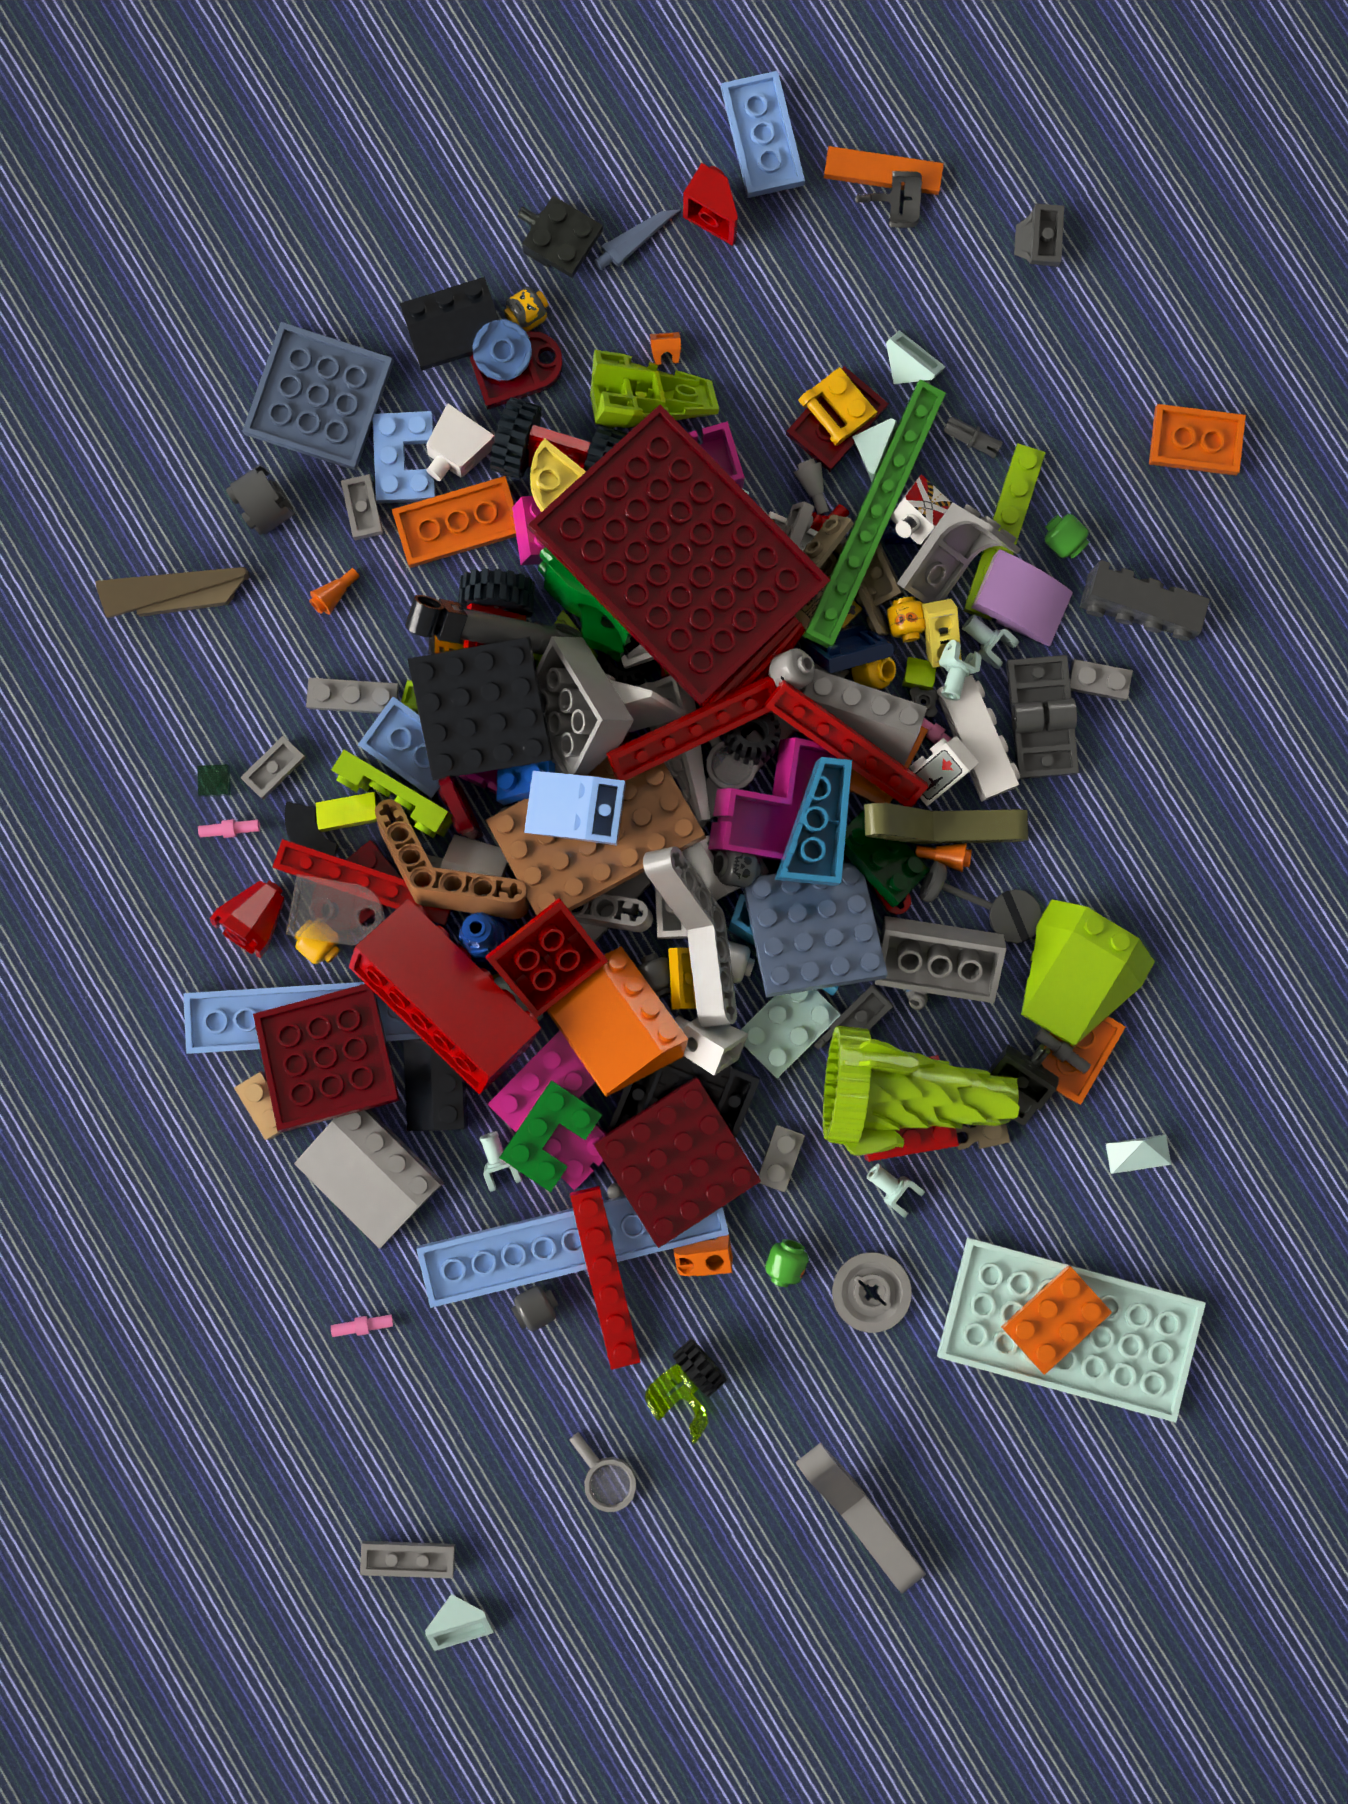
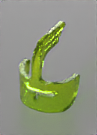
[645,1363,709,1444]

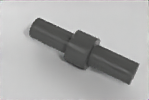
[1035,1028,1091,1074]

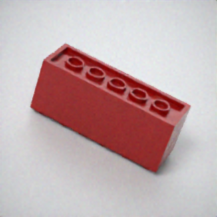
[349,899,541,1095]

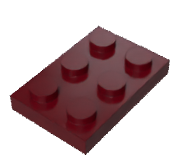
[786,366,889,472]

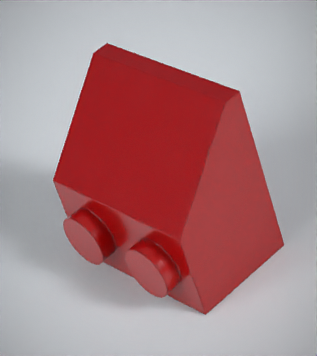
[683,163,738,246]

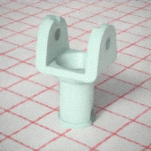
[962,614,1019,669]
[939,640,982,701]
[480,1131,522,1192]
[867,1164,925,1218]

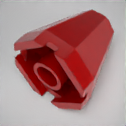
[210,880,285,958]

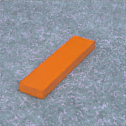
[824,146,944,195]

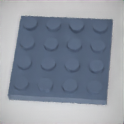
[242,322,394,471]
[743,862,888,997]

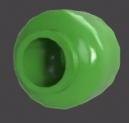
[1044,514,1089,558]
[765,1239,809,1287]

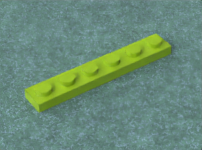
[963,443,1046,620]

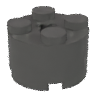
[226,464,295,535]

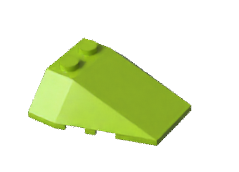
[590,350,719,428]
[1021,899,1155,1047]

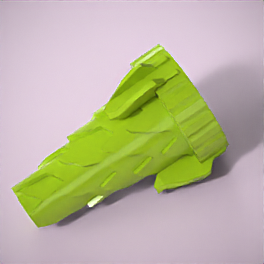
[823,1026,1020,1156]

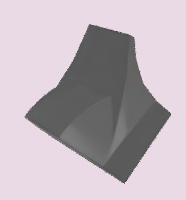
[1014,203,1065,267]

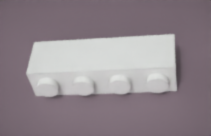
[937,675,1020,802]

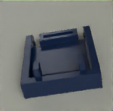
[801,624,894,673]

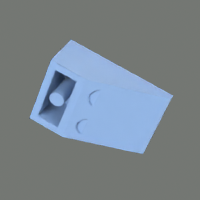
[524,771,626,846]

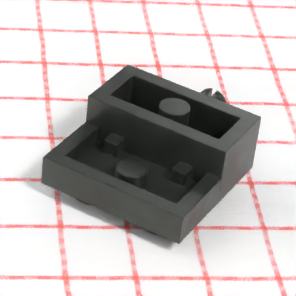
[517,195,603,278]
[988,1044,1059,1126]

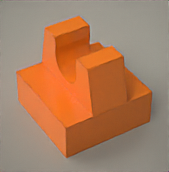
[650,332,681,365]

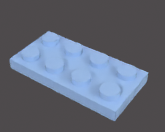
[721,71,805,198]

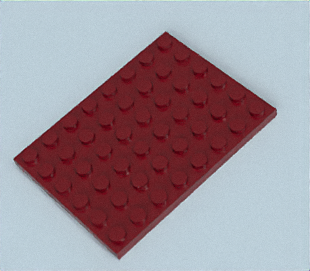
[527,405,831,705]

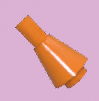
[309,568,360,615]
[916,843,972,873]

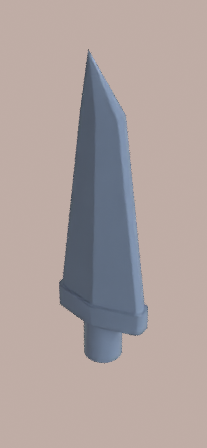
[594,209,681,270]

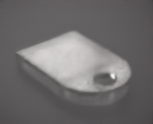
[286,874,384,946]

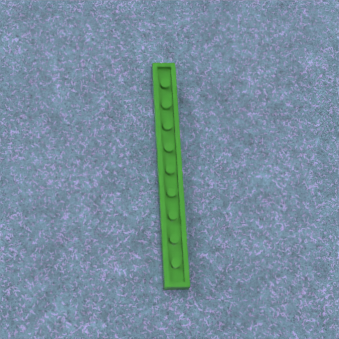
[803,379,946,648]

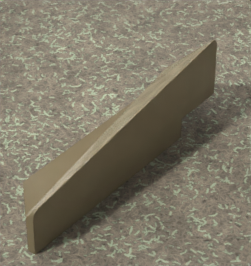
[95,567,250,618]

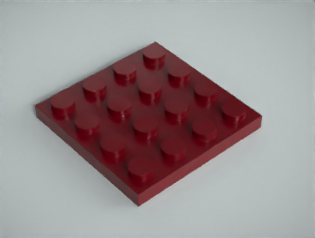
[253,984,400,1133]
[593,1077,761,1248]

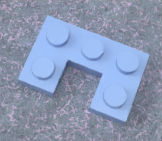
[373,411,436,504]

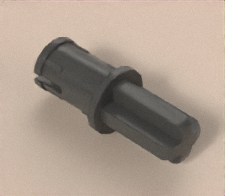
[944,417,1003,459]

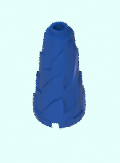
[458,912,516,975]

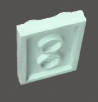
[741,990,841,1079]

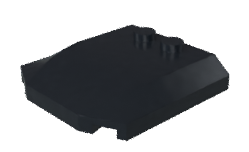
[607,1056,760,1139]

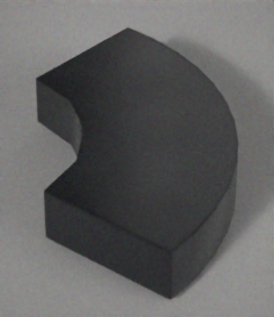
[285,801,339,857]

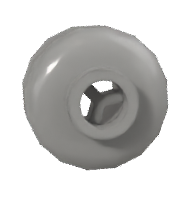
[769,648,814,689]

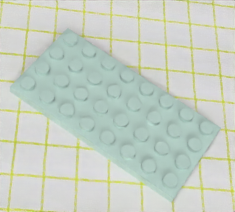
[937,1237,1206,1423]

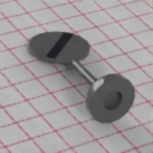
[919,861,1042,943]

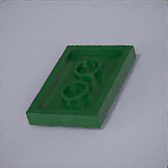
[844,808,929,908]

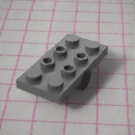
[1006,655,1079,779]

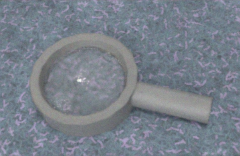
[707,736,757,789]
[569,1432,636,1512]

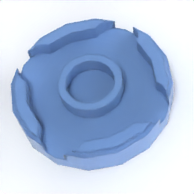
[472,319,532,381]

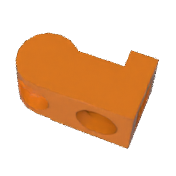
[673,1235,733,1276]

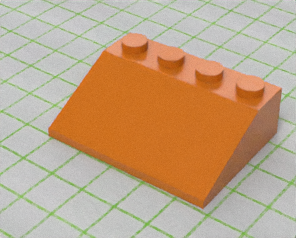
[546,946,688,1097]

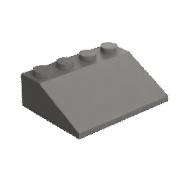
[536,636,634,776]
[294,1109,444,1249]

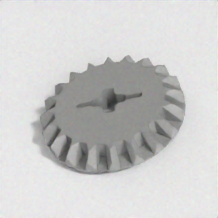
[832,1252,912,1333]

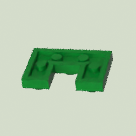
[499,1080,603,1192]

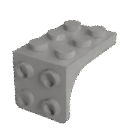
[896,502,1021,604]

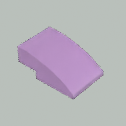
[971,549,1073,646]

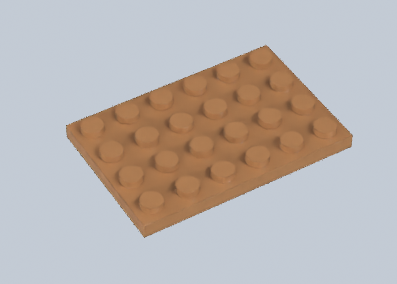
[486,733,706,916]

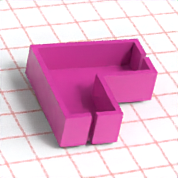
[708,738,838,862]
[487,1030,607,1191]

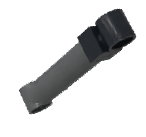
[405,595,582,655]

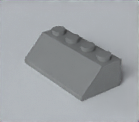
[789,668,927,765]
[875,916,1007,1003]

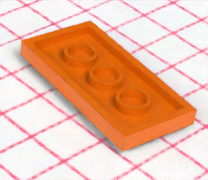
[392,476,516,568]

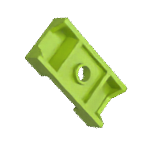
[331,750,453,839]

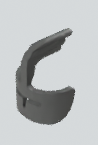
[855,171,922,228]

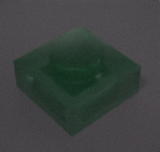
[197,764,231,797]

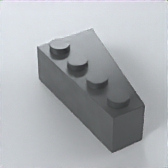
[1079,560,1210,641]

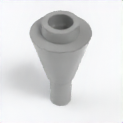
[793,458,829,515]

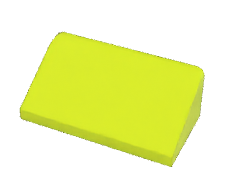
[316,792,377,832]

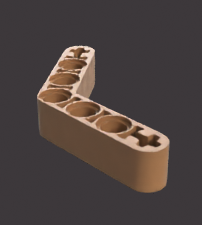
[375,799,529,919]

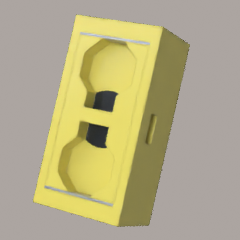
[922,598,962,668]

